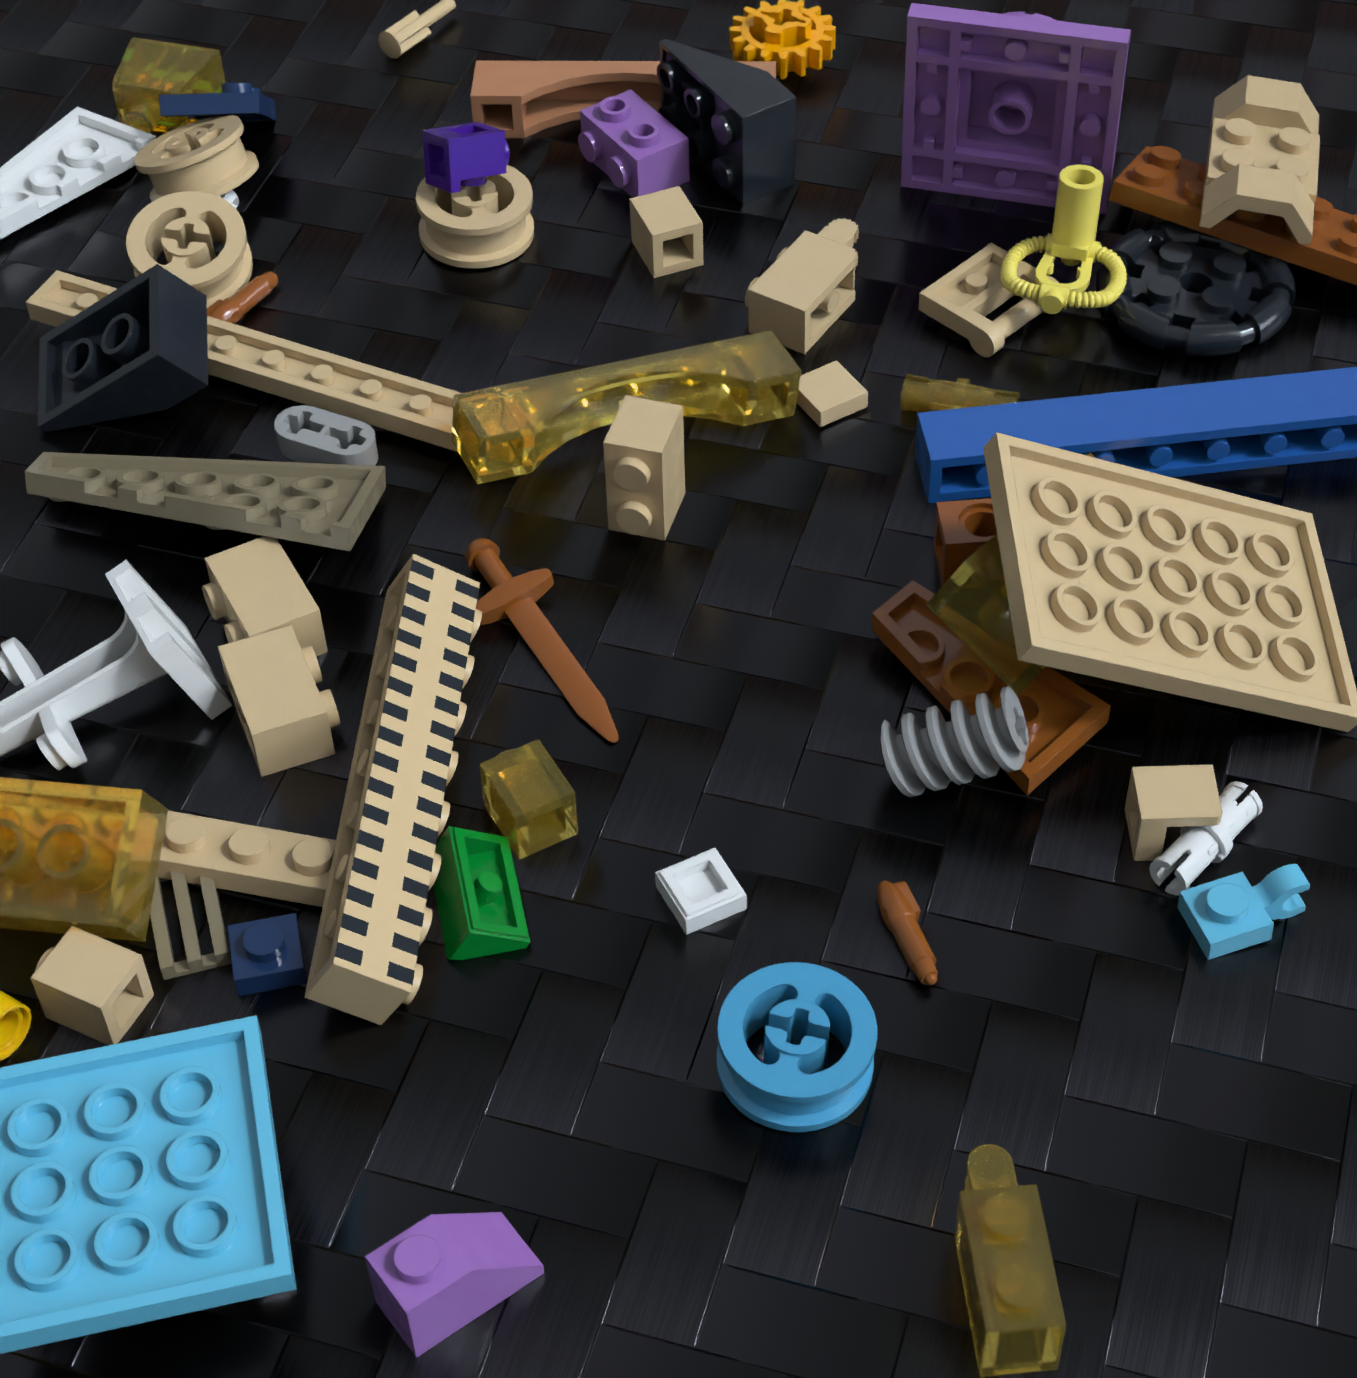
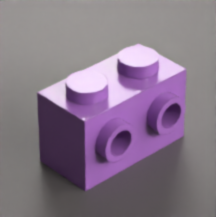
[578,89,690,198]

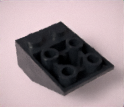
[657,39,796,204]

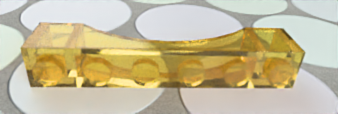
[452,330,802,484]

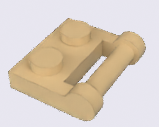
[918,243,1059,357]

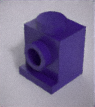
[422,122,510,193]

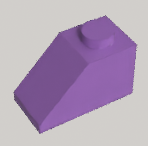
[365,1212,544,1358]

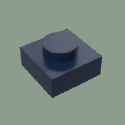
[228,913,307,997]

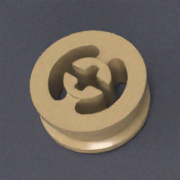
[134,115,259,202]
[416,165,534,268]
[126,191,253,308]

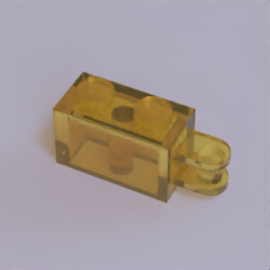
[954,1144,1066,1377]

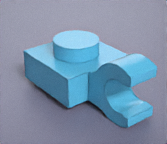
[1178,864,1310,960]

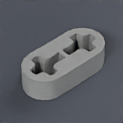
[274,405,379,466]

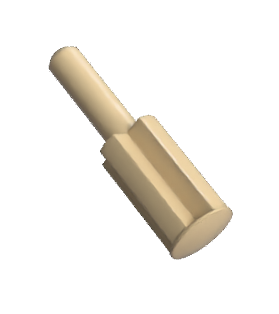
[378,0,456,59]

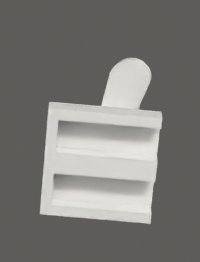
[0,560,232,770]

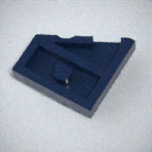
[159,83,276,122]

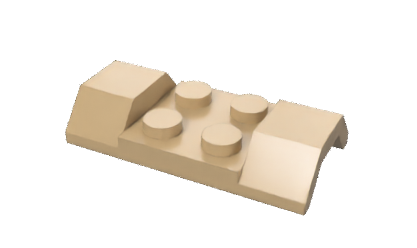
[1199,75,1320,245]

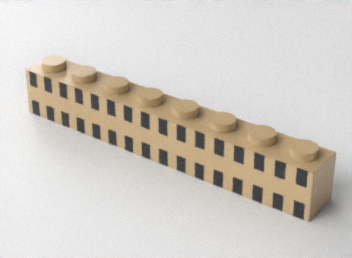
[305,554,482,1025]

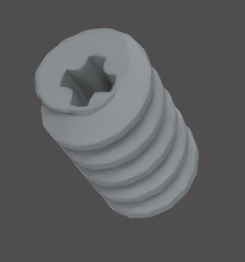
[881,686,1029,797]

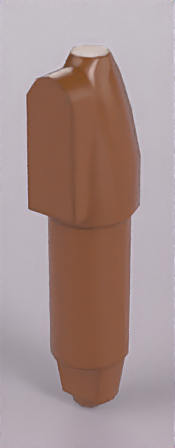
[207,271,278,324]
[877,880,938,985]

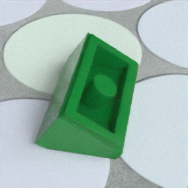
[433,826,530,960]

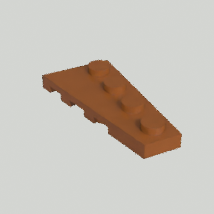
[871,580,1111,796]

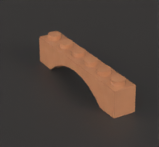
[470,61,776,138]

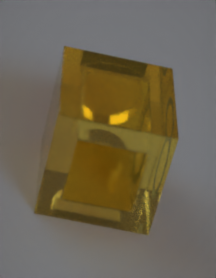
[480,739,578,860]

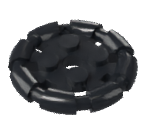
[1096,220,1295,357]

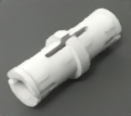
[1149,781,1263,896]

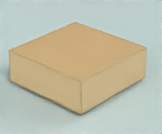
[789,360,868,427]

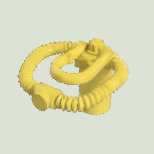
[1000,164,1127,314]

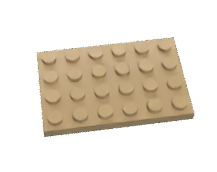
[983,432,1357,732]

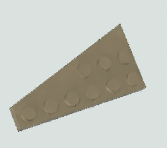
[24,452,386,551]

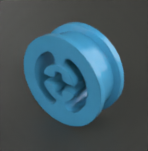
[716,962,877,1132]

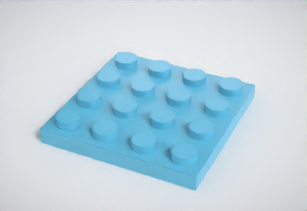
[0,1015,296,1354]

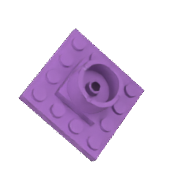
[901,3,1131,214]

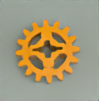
[730,0,836,79]

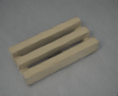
[141,866,232,980]

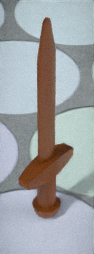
[465,538,619,743]

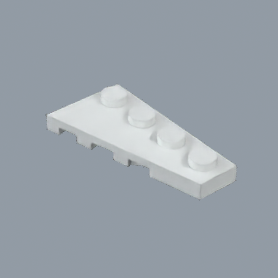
[0,107,156,239]

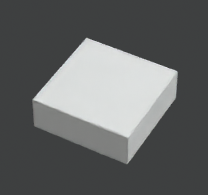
[655,848,747,935]

